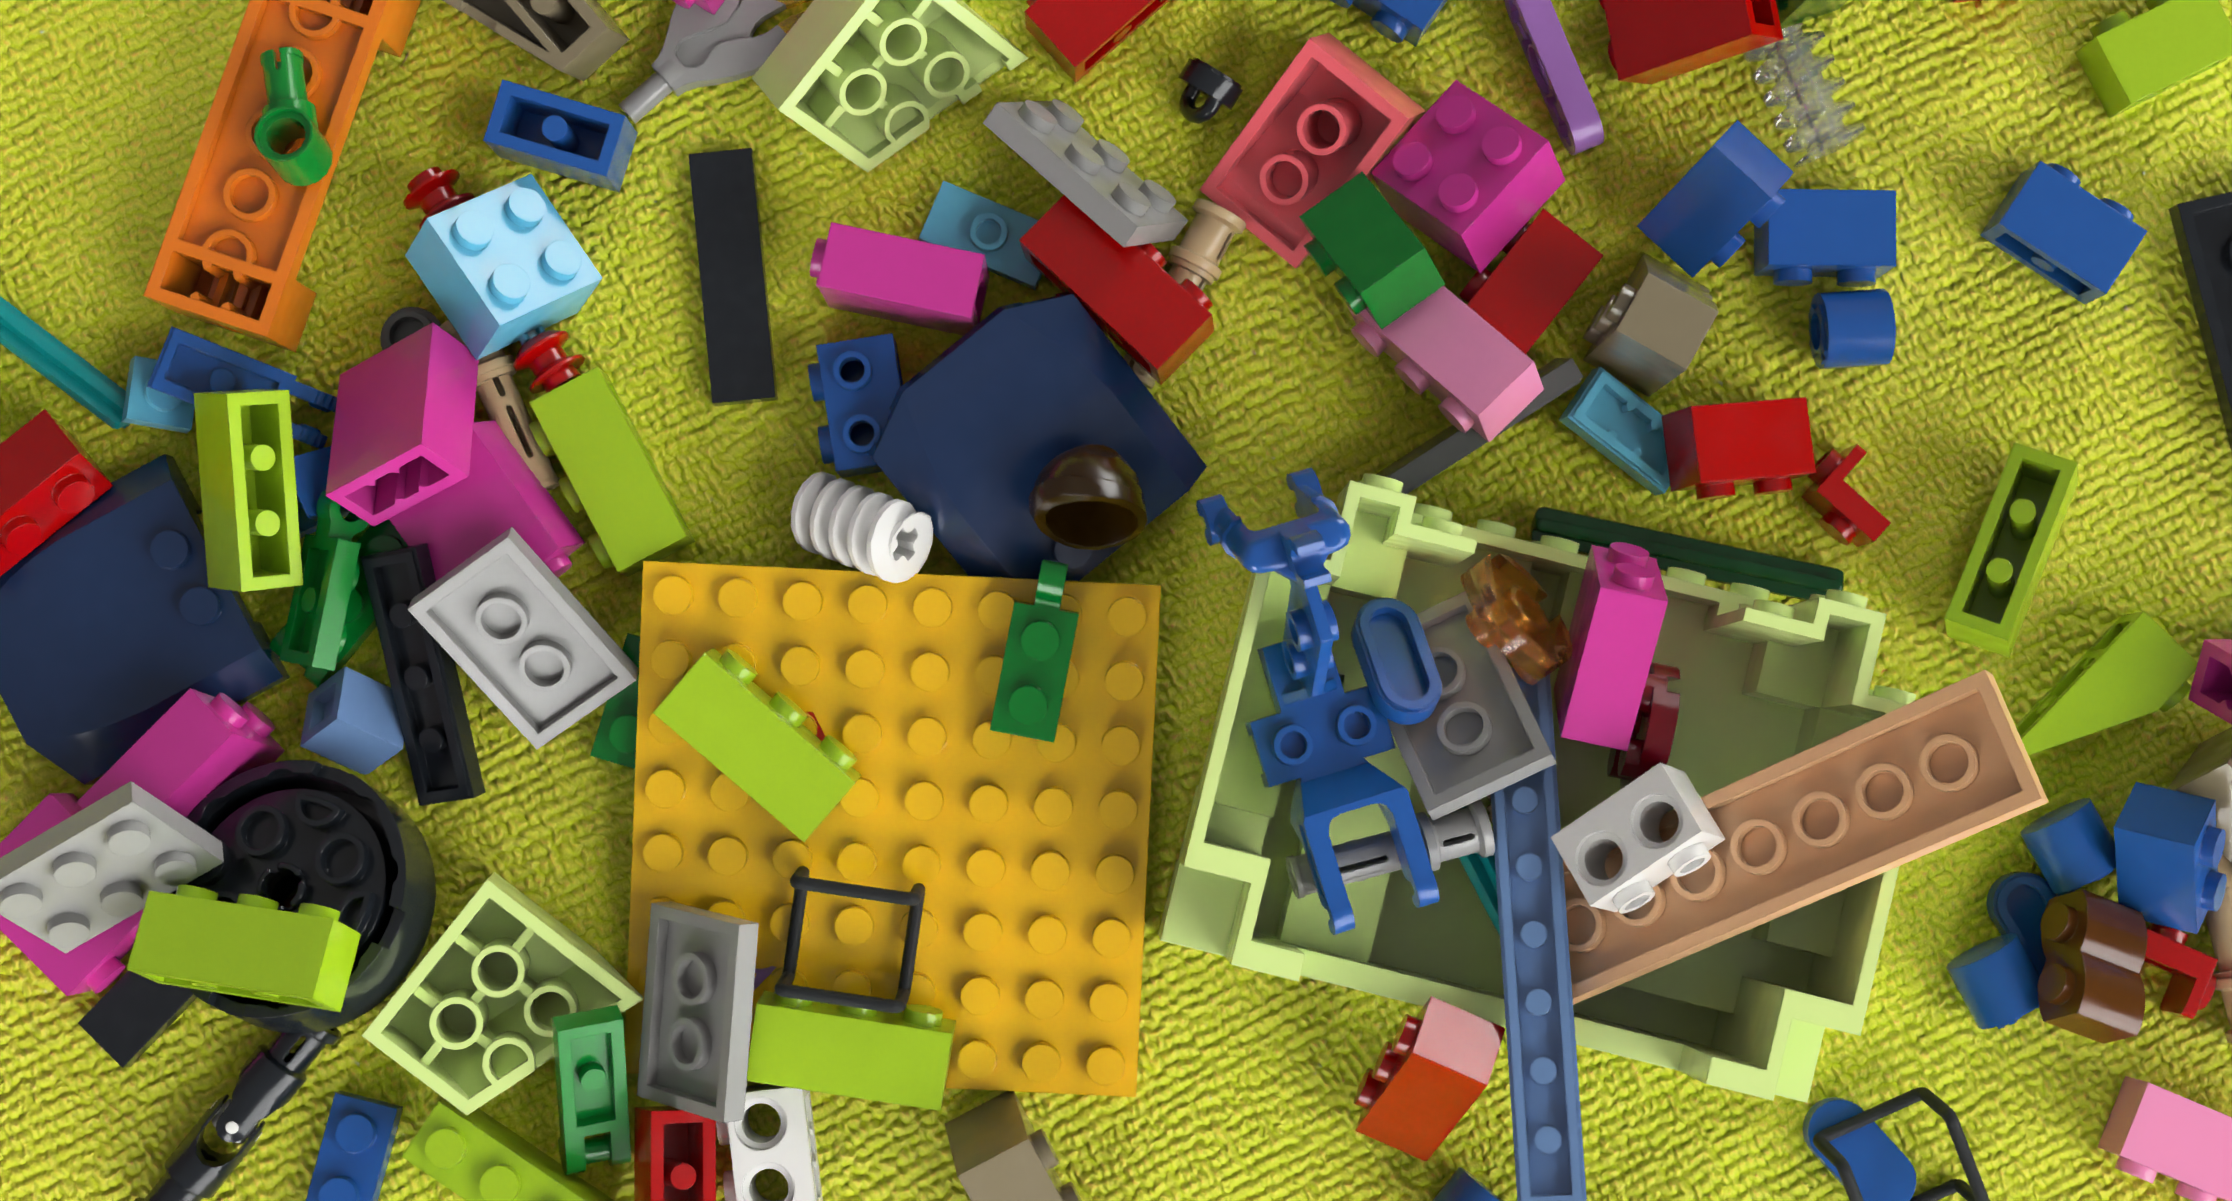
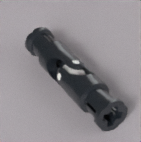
[134,1027,341,1201]

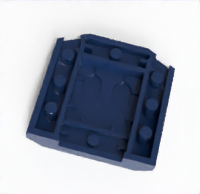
[869,291,1207,581]
[0,454,290,785]

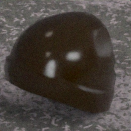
[1028,444,1147,550]

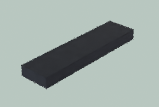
[689,148,778,406]
[360,543,486,806]
[78,874,301,1068]

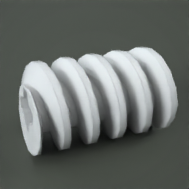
[791,471,933,583]

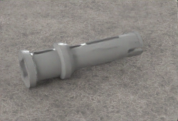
[1286,799,1495,899]

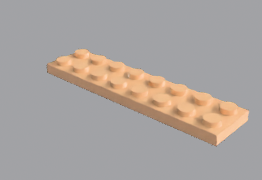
[1563,670,2049,1005]

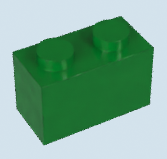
[1299,172,1445,330]

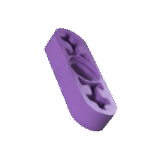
[1504,0,1604,155]

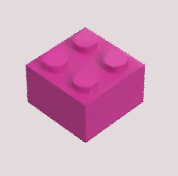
[1370,80,1565,273]

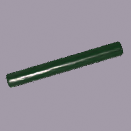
[1531,507,1844,601]

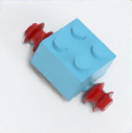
[403,166,602,394]

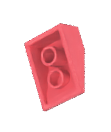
[1199,33,1426,268]

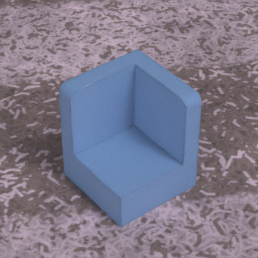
[300,666,404,774]

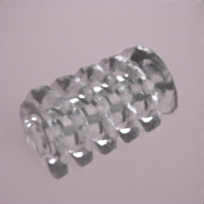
[1743,23,1866,168]

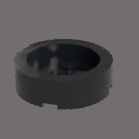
[170,760,436,1033]

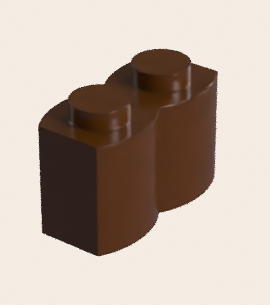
[2038,889,2147,1044]

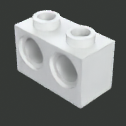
[1551,762,1725,914]
[716,1084,823,1201]

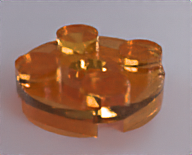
[1460,553,1572,685]

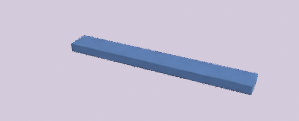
[1491,666,1587,1201]

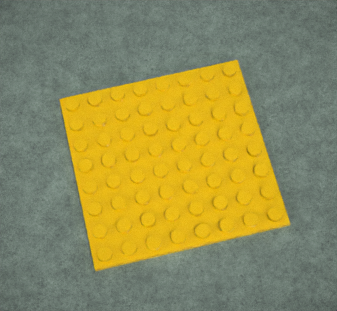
[625,560,1161,1097]

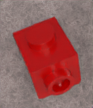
[1801,444,1891,547]
[2144,922,2218,1019]

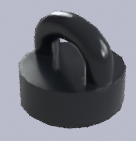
[1178,57,1243,124]

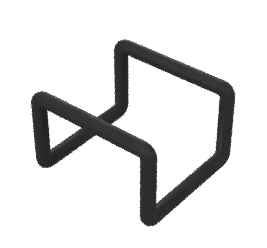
[775,866,925,1013]
[1813,1087,1990,1201]

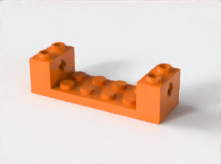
[143,0,421,353]

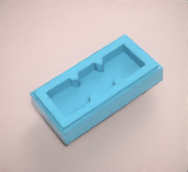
[919,181,1042,290]
[1559,367,1670,495]

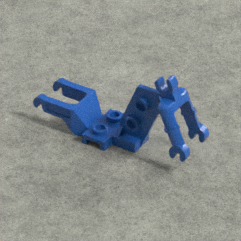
[1196,467,1440,935]

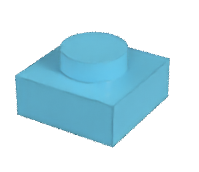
[121,356,195,433]

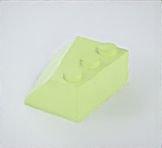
[752,0,1028,173]
[362,872,644,1115]

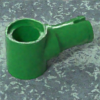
[254,47,333,186]

